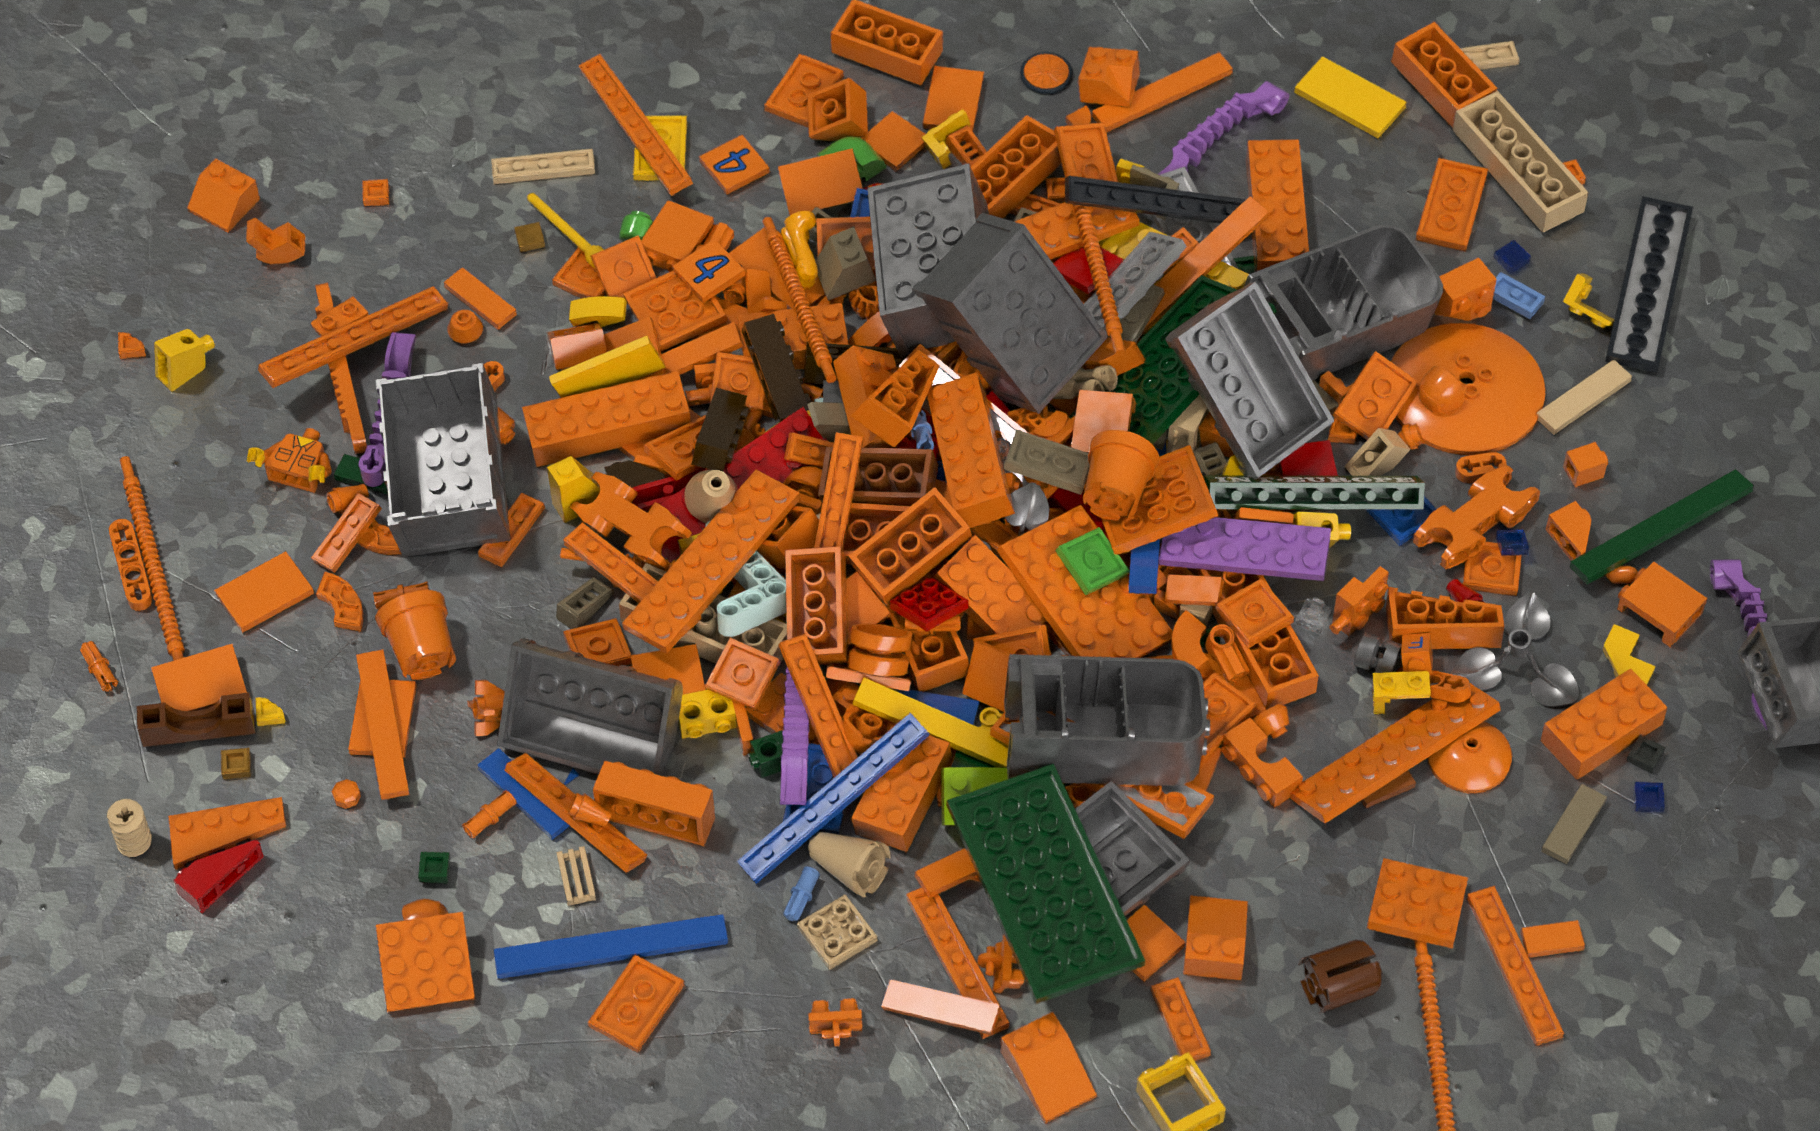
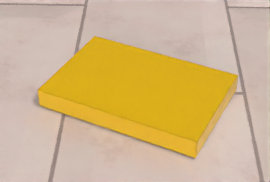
[633,116,687,180]

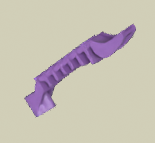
[1158,81,1289,175]
[359,332,416,487]
[1710,559,1767,729]
[780,667,809,805]

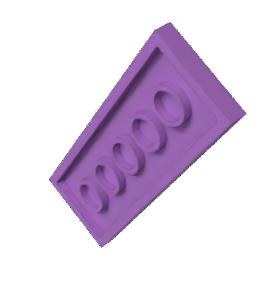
[1159,517,1331,581]

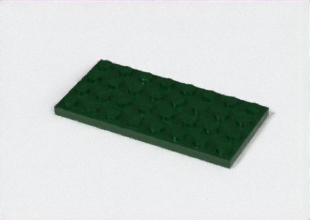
[1069,275,1277,445]
[946,764,1146,1004]

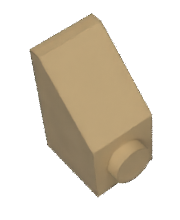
[1344,428,1410,476]

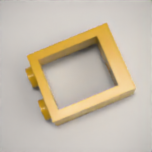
[1136,1052,1226,1131]

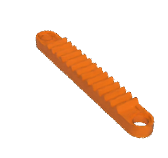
[315,282,367,454]

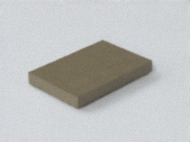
[1003,429,1090,495]

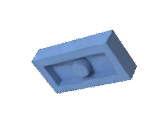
[1493,272,1545,319]

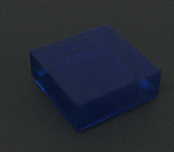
[1493,240,1531,274]
[1496,529,1529,556]
[1633,782,1665,812]

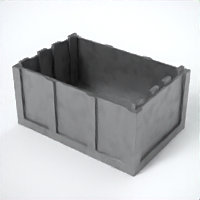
[867,163,989,357]
[912,213,1108,414]
[376,363,511,557]

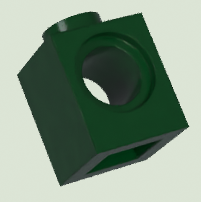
[748,730,783,778]

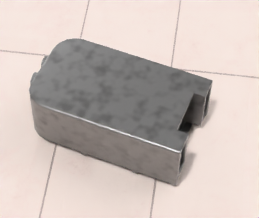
[1244,224,1443,380]
[1004,654,1210,786]

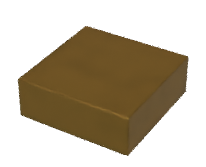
[514,222,545,252]
[221,748,251,779]

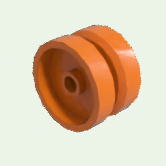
[847,623,913,676]

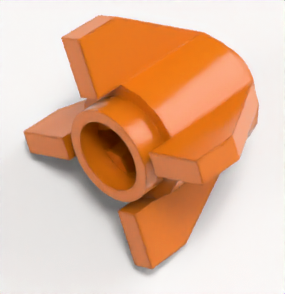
[467,680,505,736]

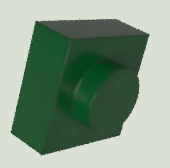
[418,852,450,883]

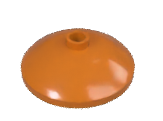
[1427,721,1512,793]

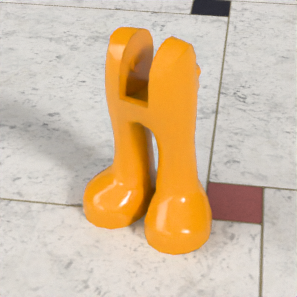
[781,211,818,290]

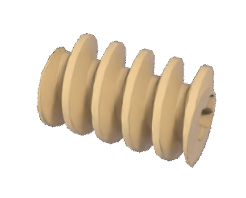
[107,799,152,857]

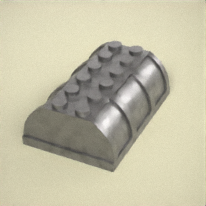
[1166,282,1334,479]
[497,638,683,776]
[982,781,1190,920]

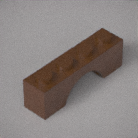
[137,693,256,747]

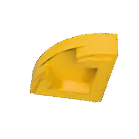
[255,697,286,726]

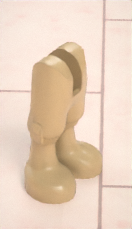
[1053,365,1117,399]

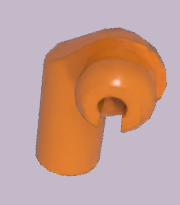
[1605,566,1638,584]

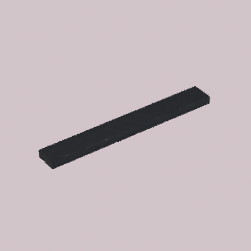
[1065,176,1246,224]

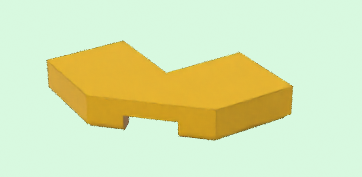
[1602,624,1655,685]

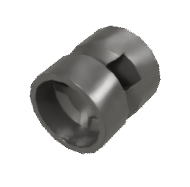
[1354,632,1402,673]

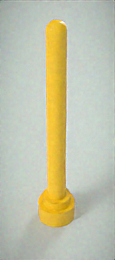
[527,193,604,269]

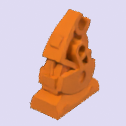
[1008,406,1075,447]

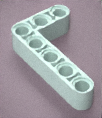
[706,520,786,637]

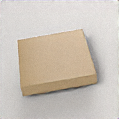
[797,895,877,970]

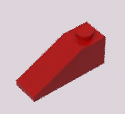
[173,839,264,914]

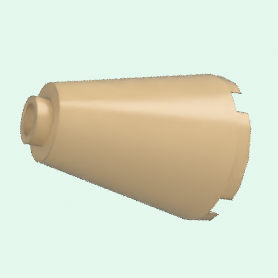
[685,470,738,523]
[808,832,890,897]

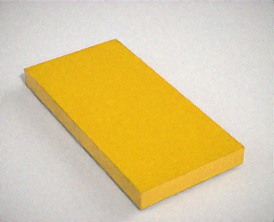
[1294,56,1407,139]
[549,336,666,398]

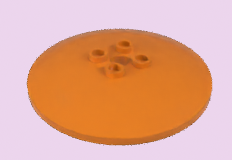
[1390,323,1545,455]

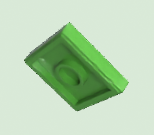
[1055,527,1130,595]

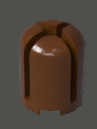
[1298,939,1382,1014]

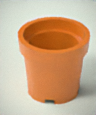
[1083,430,1159,521]
[375,590,456,680]

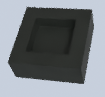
[1626,735,1666,774]

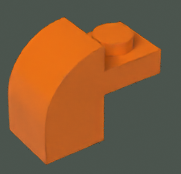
[246,218,305,264]

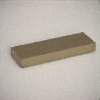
[1541,784,1607,865]

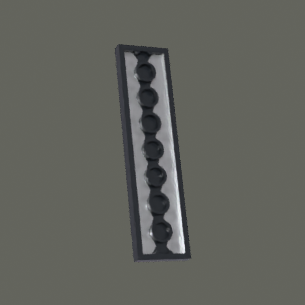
[1605,196,1693,373]

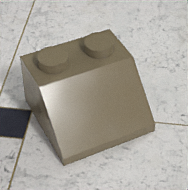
[816,227,876,301]

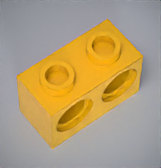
[678,690,736,739]

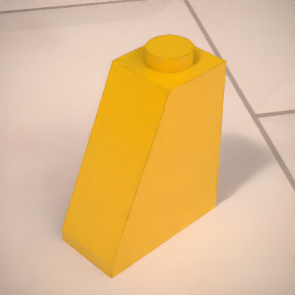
[547,456,600,523]

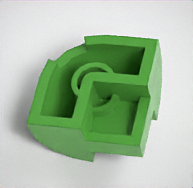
[816,136,887,181]

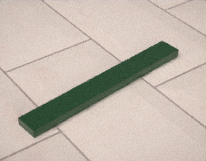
[1570,469,1754,585]

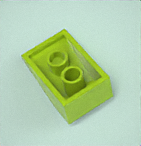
[941,767,1007,826]

